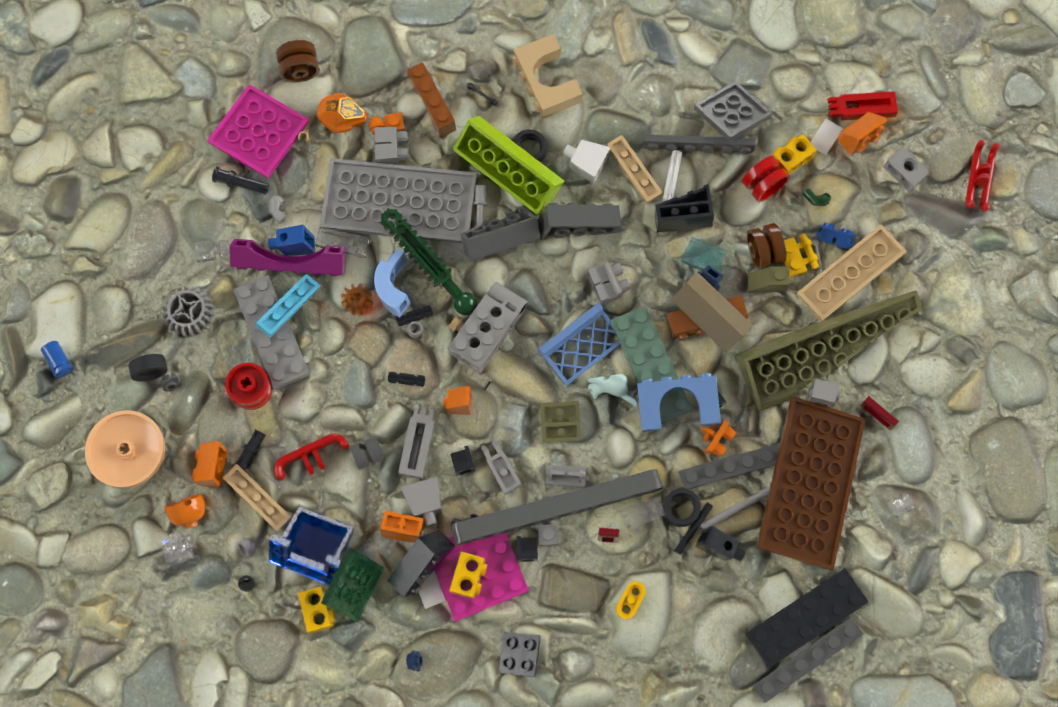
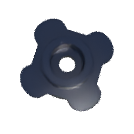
[406,650,423,672]

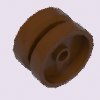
[276,40,320,83]
[747,223,787,270]

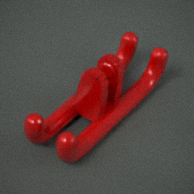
[965,140,1000,212]
[274,433,349,480]

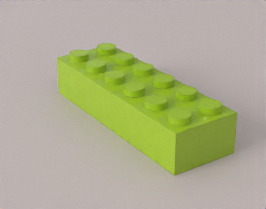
[452,116,564,215]

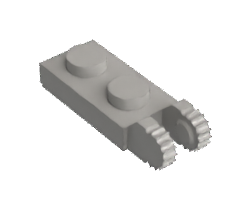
[480,439,522,495]

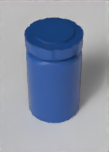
[41,341,73,378]

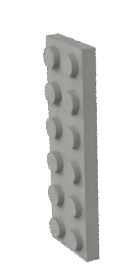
[233,275,310,390]

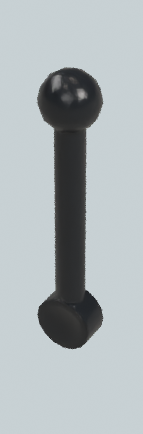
[466,83,498,106]

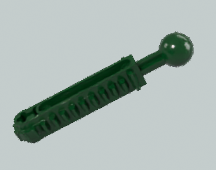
[380,208,478,315]

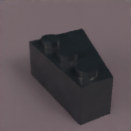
[654,184,714,233]
[387,530,455,598]

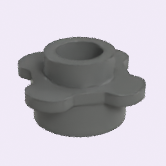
[160,374,182,391]

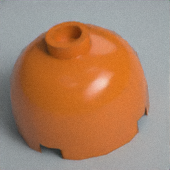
[164,494,206,529]

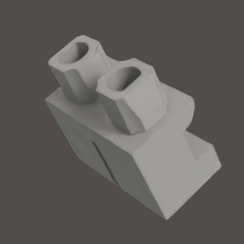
[374,127,409,165]
[587,262,630,306]

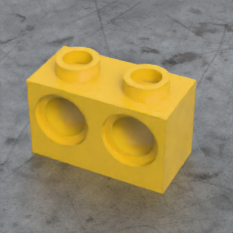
[773,134,817,175]
[450,552,488,600]
[298,586,336,634]

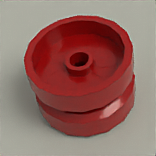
[741,156,790,202]
[225,363,273,410]

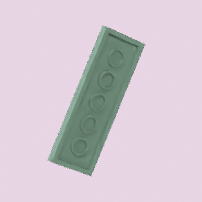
[610,306,693,424]

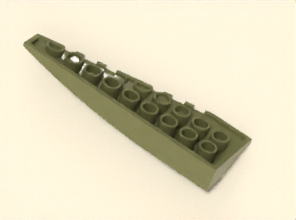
[736,291,922,412]

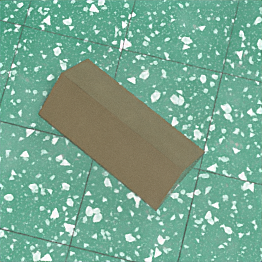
[670,272,753,353]

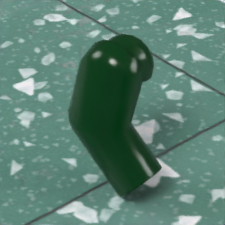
[802,188,831,206]

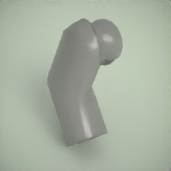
[269,196,286,223]

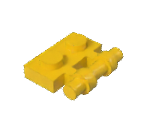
[783,233,819,278]

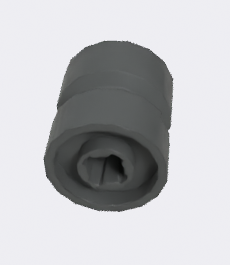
[350,436,385,470]

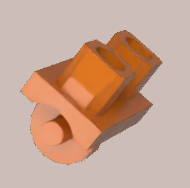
[701,420,736,457]

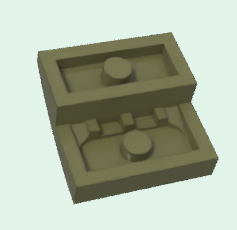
[540,401,581,443]

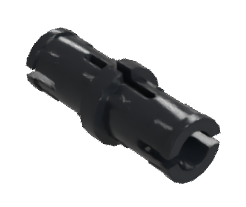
[236,429,266,469]

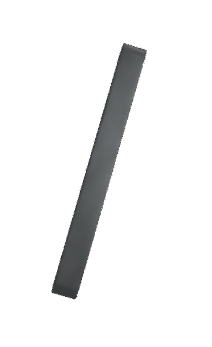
[451,469,663,546]

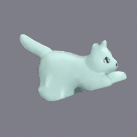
[588,374,638,407]

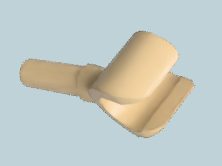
[298,119,311,143]

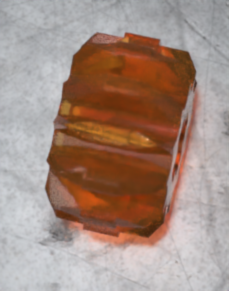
[341,283,373,316]

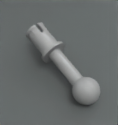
[473,185,488,228]

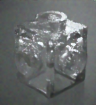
[161,533,194,565]

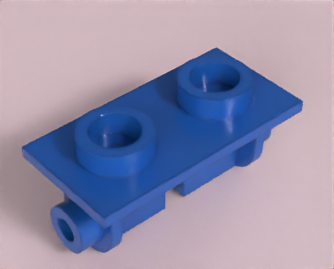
[815,222,856,249]

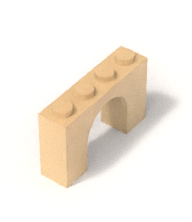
[512,34,583,118]

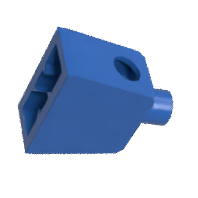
[268,224,315,256]

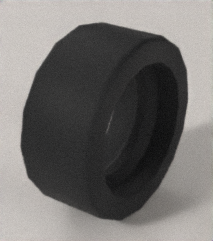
[513,129,547,163]
[128,354,168,382]
[663,488,701,527]

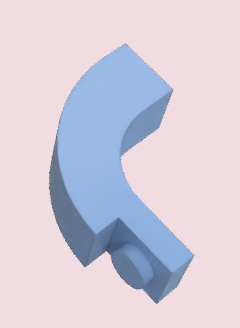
[374,249,410,318]

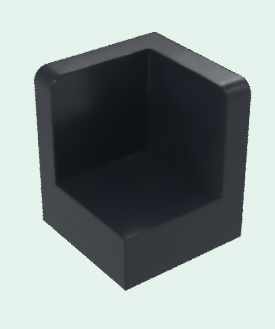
[450,445,475,476]
[517,536,538,562]

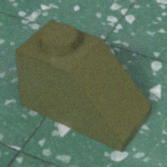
[748,266,790,293]

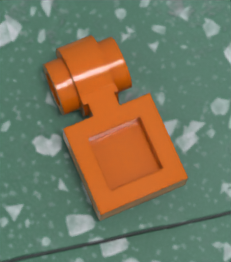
[369,112,405,135]

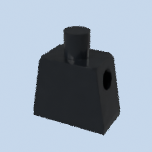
[695,526,745,562]

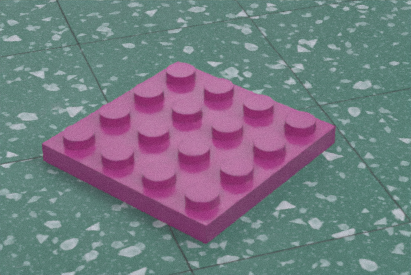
[207,84,310,179]
[435,533,529,622]

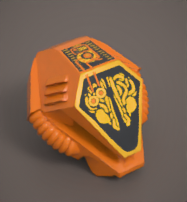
[317,92,367,133]

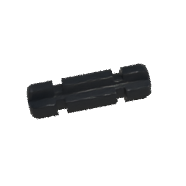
[396,305,433,326]
[388,372,426,387]

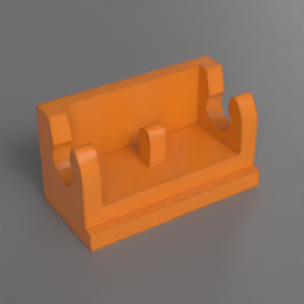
[380,511,424,543]

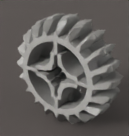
[162,286,214,337]

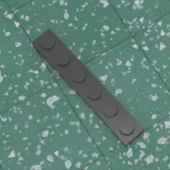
[643,134,756,154]
[679,443,780,489]
[753,617,864,703]

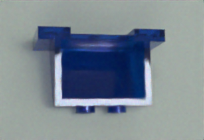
[269,507,354,590]

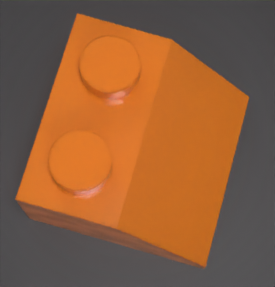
[192,441,228,488]

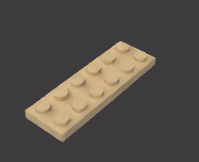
[796,225,907,321]

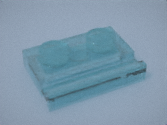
[681,237,727,271]

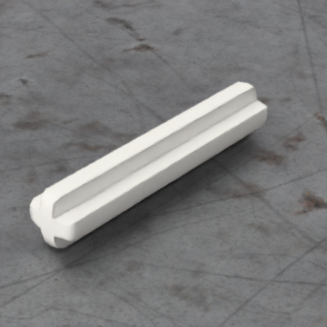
[663,150,682,201]

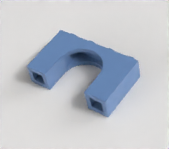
[637,373,721,432]

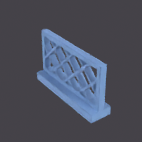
[537,303,620,386]

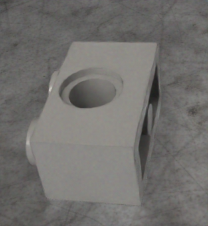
[883,146,930,193]
[806,379,841,408]

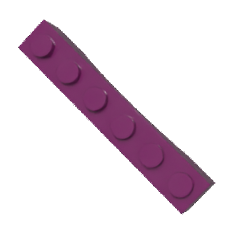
[229,239,346,276]

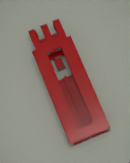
[827,91,898,121]

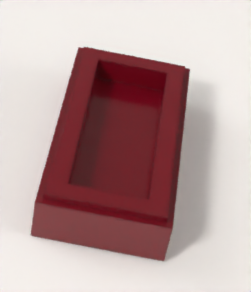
[860,396,899,430]
[597,528,619,543]

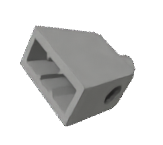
[401,477,442,527]

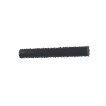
[674,502,713,555]

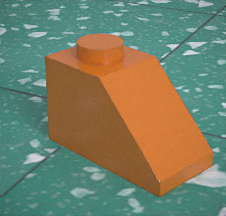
[443,386,472,415]

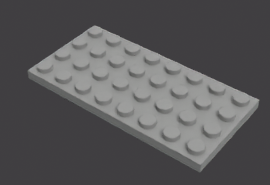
[320,158,477,244]

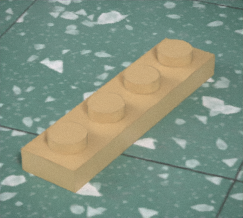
[607,135,663,204]
[223,464,292,532]

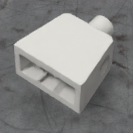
[563,140,610,184]

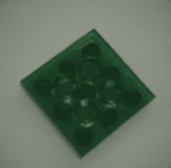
[321,547,384,622]

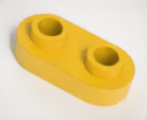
[616,581,646,620]

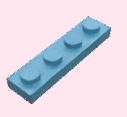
[255,274,321,338]

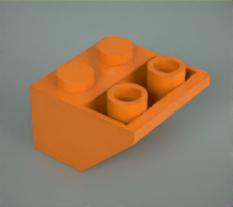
[837,112,887,156]

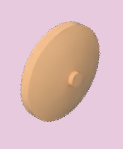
[85,410,165,489]

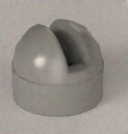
[407,321,423,338]
[238,539,255,557]

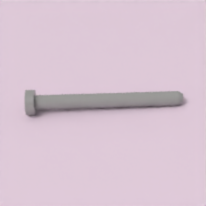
[701,482,771,530]

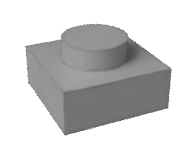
[538,524,559,546]

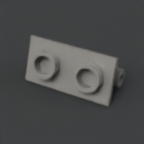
[546,465,586,487]

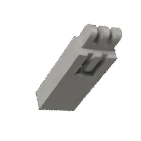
[398,405,435,480]

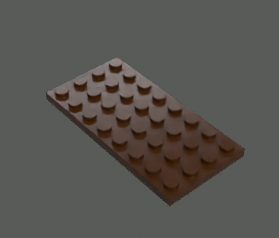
[756,396,866,571]

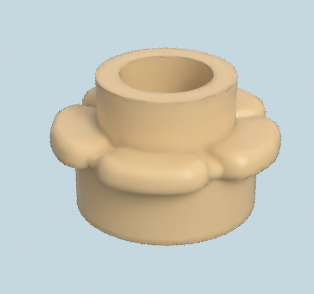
[448,315,465,332]

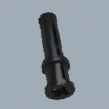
[212,166,269,195]

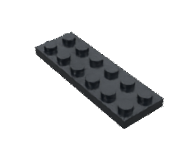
[745,568,868,668]

